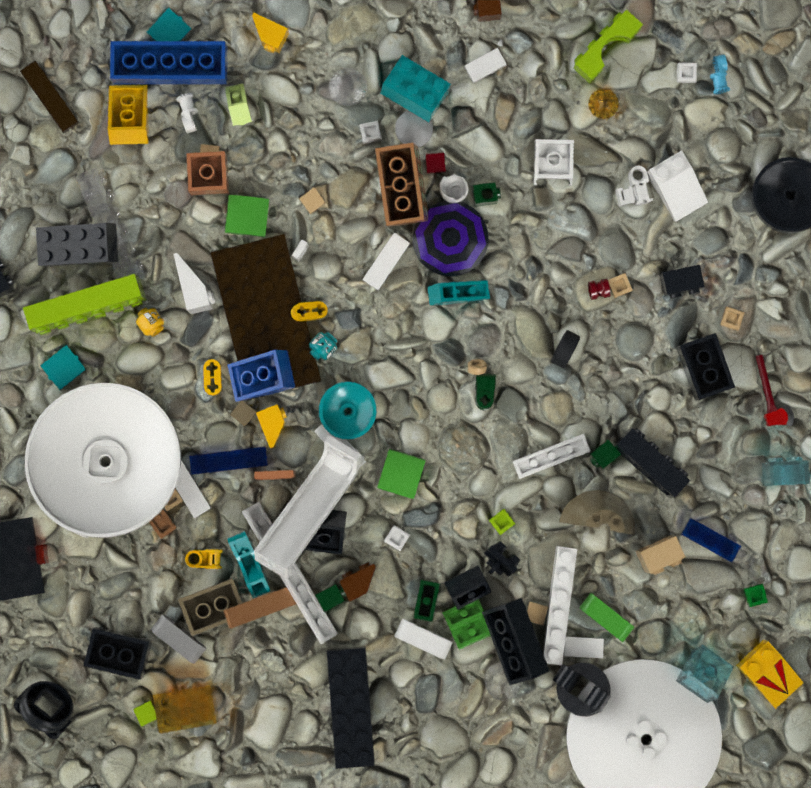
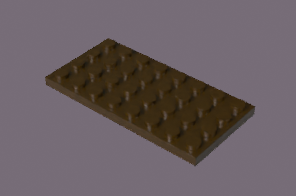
[210,234,322,400]

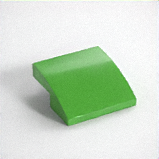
[225,195,269,237]
[377,449,426,499]
[442,599,491,650]

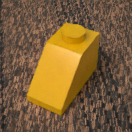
[252,13,289,53]
[256,404,287,449]

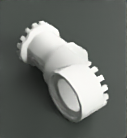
[176,93,198,134]

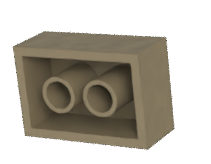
[178,578,244,636]

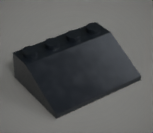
[0,517,45,601]

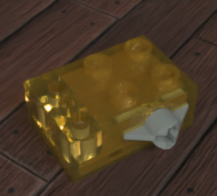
[153,683,219,736]

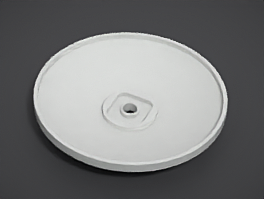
[25,383,181,538]
[566,659,722,788]

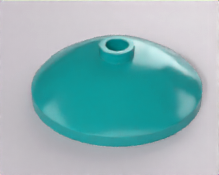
[319,382,377,440]

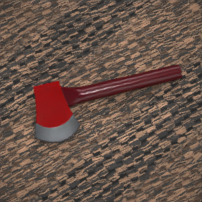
[755,355,794,426]

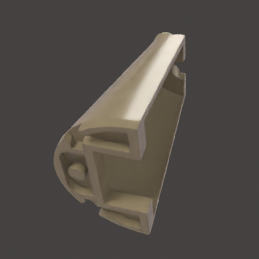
[559,490,635,535]

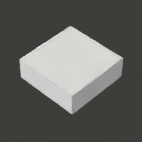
[677,63,697,83]
[359,121,382,144]
[292,240,309,262]
[384,525,410,551]

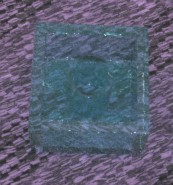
[762,457,810,486]
[676,644,734,703]

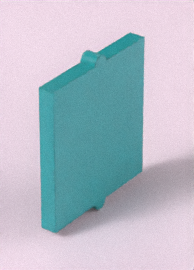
[147,8,192,41]
[40,345,86,390]

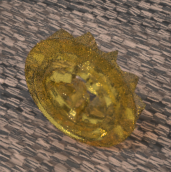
[588,89,619,119]

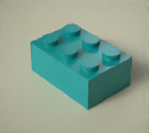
[380,55,451,122]

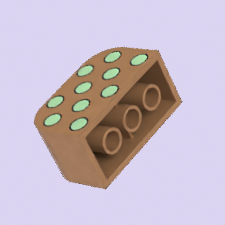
[375,143,428,227]

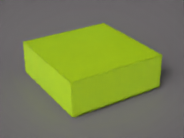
[489,509,515,535]
[133,700,160,727]

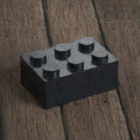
[676,333,735,401]
[83,627,153,680]

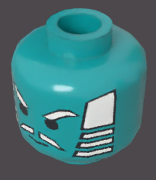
[309,332,338,360]

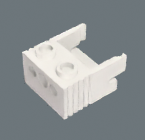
[533,139,574,186]

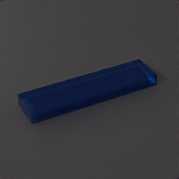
[189,447,268,475]

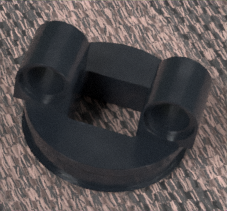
[552,663,611,717]
[14,681,74,740]

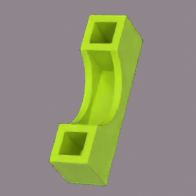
[573,9,643,84]

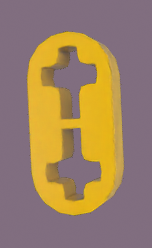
[291,301,328,321]
[203,359,222,396]

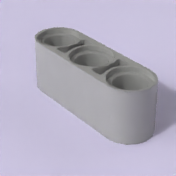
[151,614,206,664]

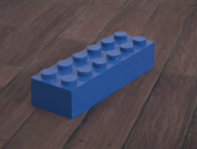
[110,41,228,84]

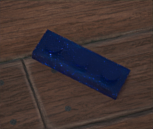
[680,518,741,563]

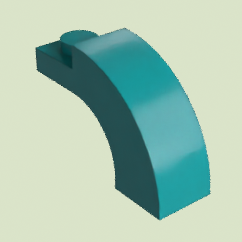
[227,531,271,598]

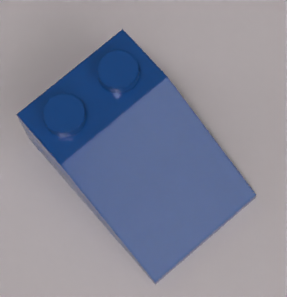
[227,350,295,402]

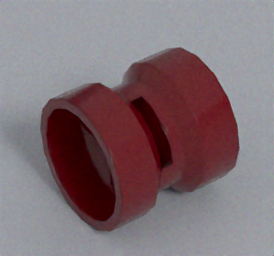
[588,278,611,300]

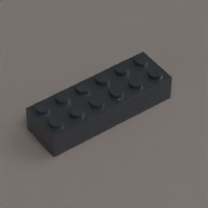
[327,646,375,769]

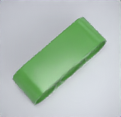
[579,593,635,642]

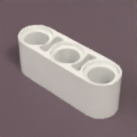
[394,618,453,660]

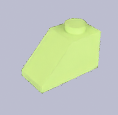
[225,83,252,126]

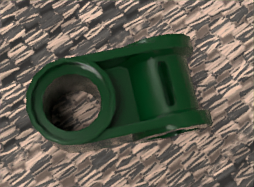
[475,373,496,411]

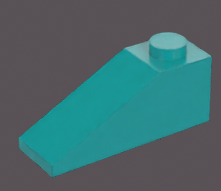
[427,280,490,306]

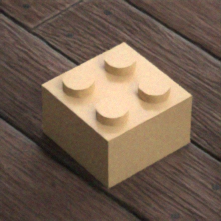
[635,535,686,575]

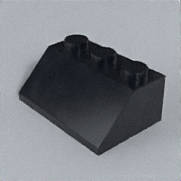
[304,510,347,555]

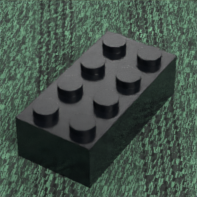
[36,223,118,266]
[614,428,691,498]
[482,598,550,685]

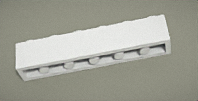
[542,546,577,665]

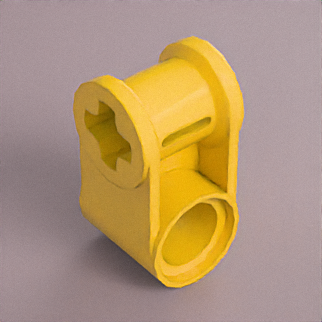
[185,549,223,569]

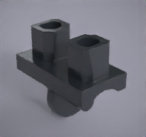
[483,541,520,577]

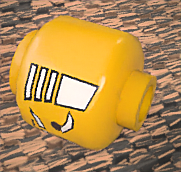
[136,308,164,337]

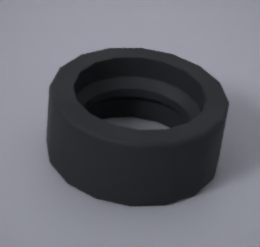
[551,330,580,368]

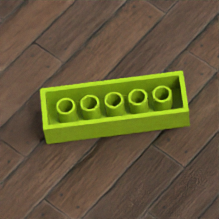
[23,274,147,335]

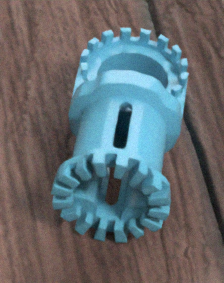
[710,54,730,95]

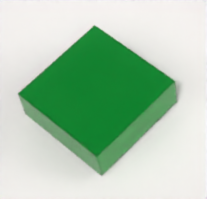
[743,584,768,607]

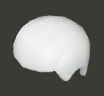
[439,174,469,203]

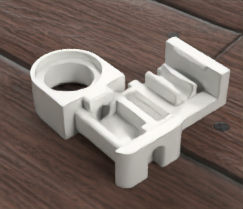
[615,166,653,207]

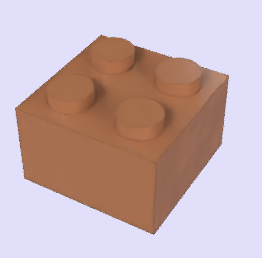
[186,151,229,195]

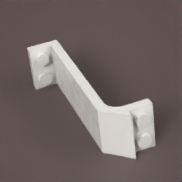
[255,435,365,580]

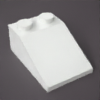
[647,150,708,222]
[174,253,216,314]

